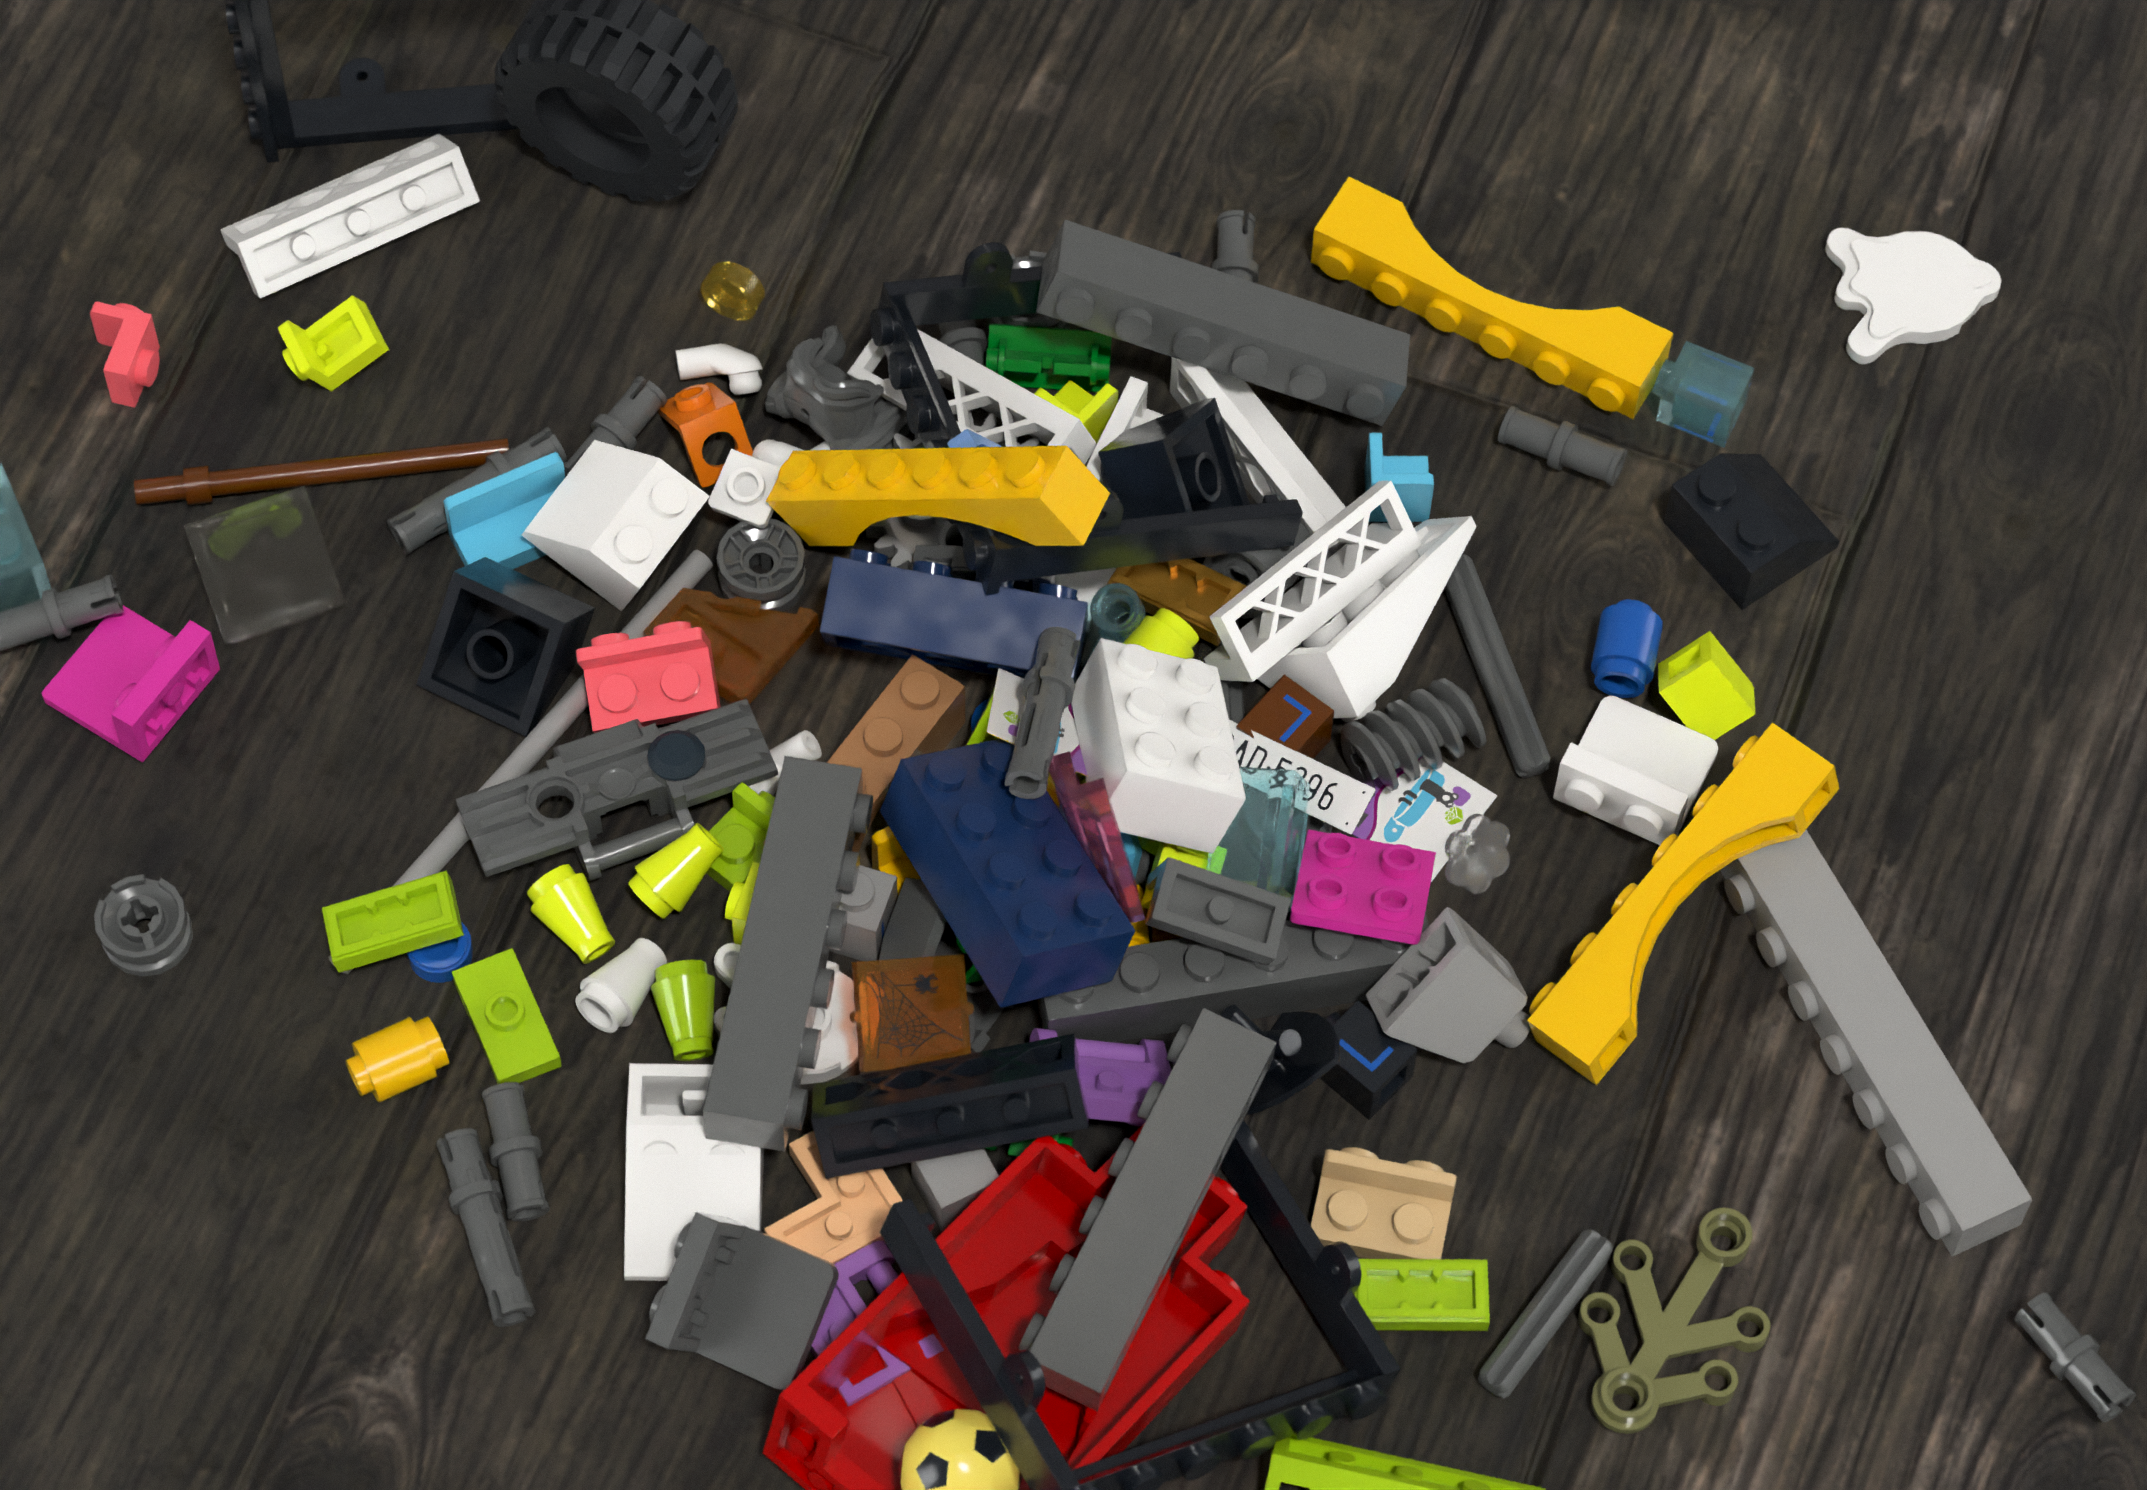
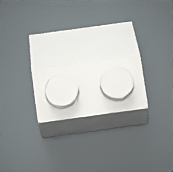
[521,440,710,611]

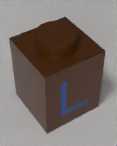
[1236,674,1334,759]

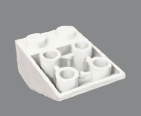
[624,1063,764,1281]

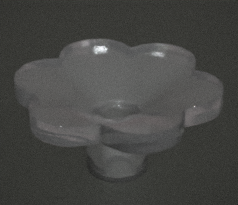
[1445,814,1510,894]

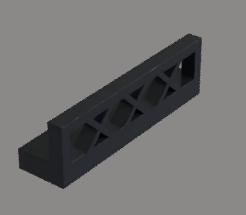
[811,1034,1089,1179]

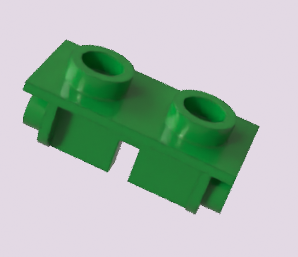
[986,324,1112,392]

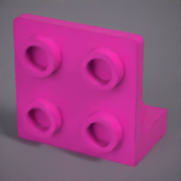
[42,605,220,763]
[1290,829,1436,945]

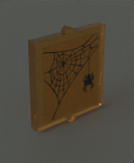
[849,954,974,1072]

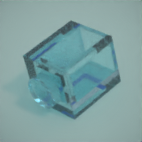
[1652,341,1755,447]

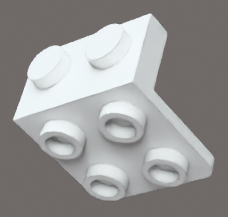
[1553,696,1718,845]

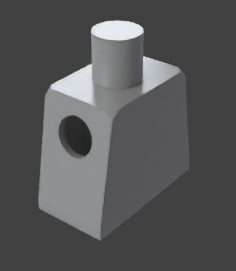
[1366,907,1530,1063]

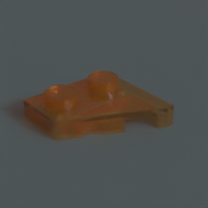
[643,588,819,704]

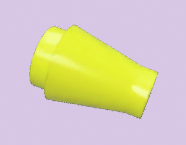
[628,823,724,919]
[527,864,615,964]

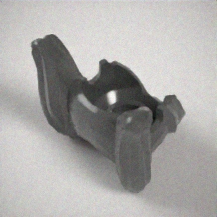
[765,325,911,450]

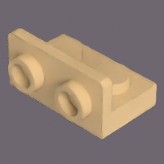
[1311,1147,1457,1259]

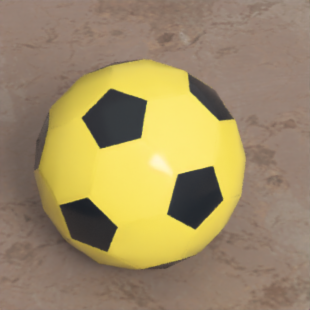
[899,1409,1023,1490]

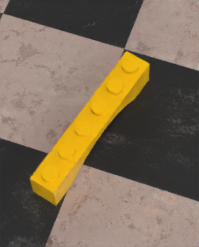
[1311,177,1673,419]
[766,446,1110,546]
[1527,723,1839,1085]

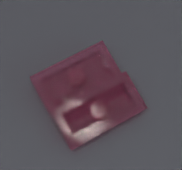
[1049,751,1145,923]

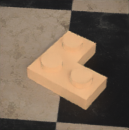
[764,1130,903,1264]

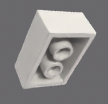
[1071,638,1246,854]

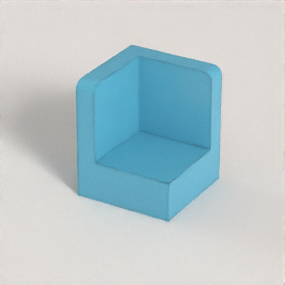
[1364,433,1434,522]

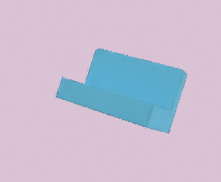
[443,452,565,569]

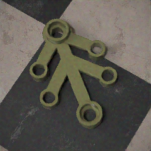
[1578,1208,1771,1434]

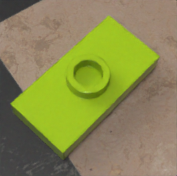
[322,870,464,973]
[451,948,562,1084]
[1354,1259,1490,1331]

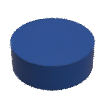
[407,922,473,983]

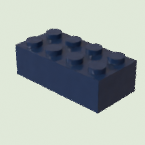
[820,549,1089,683]
[880,739,1136,1008]

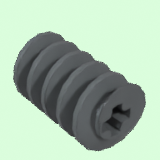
[1340,678,1487,798]

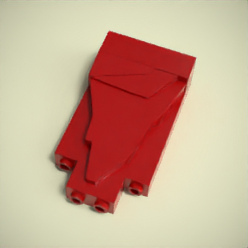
[763,1123,1250,1490]

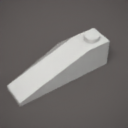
[1257,516,1477,722]

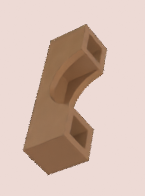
[763,654,965,852]

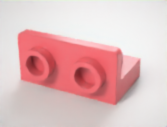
[576,621,721,733]

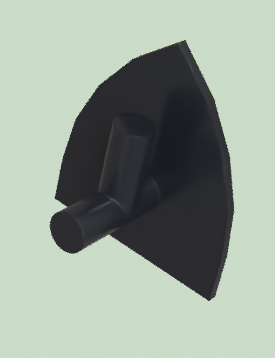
[1220,1005,1339,1115]

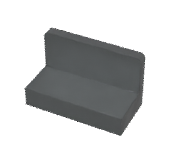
[1145,857,1291,966]

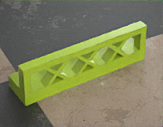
[1265,1435,1546,1490]

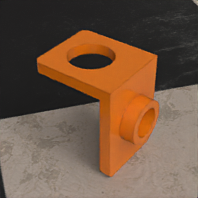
[658,382,753,487]

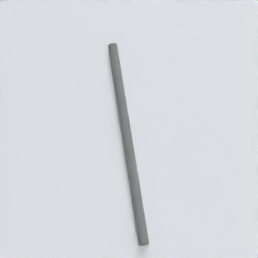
[329,550,713,974]

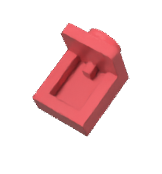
[90,302,160,408]

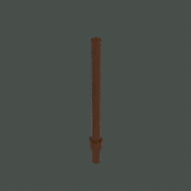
[134,438,509,505]

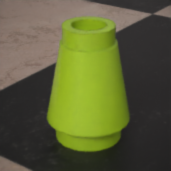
[650,960,715,1061]

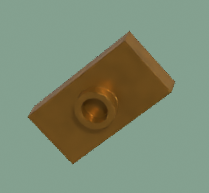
[1107,559,1247,646]

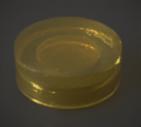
[700,262,765,321]

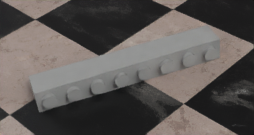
[1720,830,2032,1257]

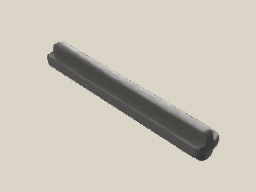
[1444,554,1550,778]

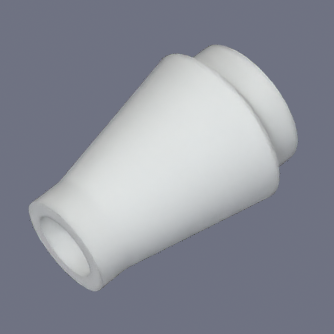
[576,938,667,1033]

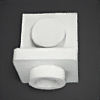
[708,449,781,528]

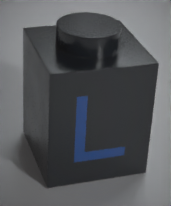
[1319,1000,1417,1120]

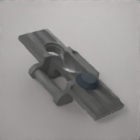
[455,698,778,881]

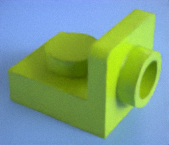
[706,782,775,892]

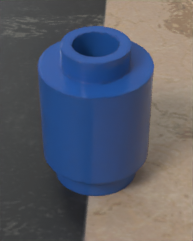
[1591,599,1663,698]

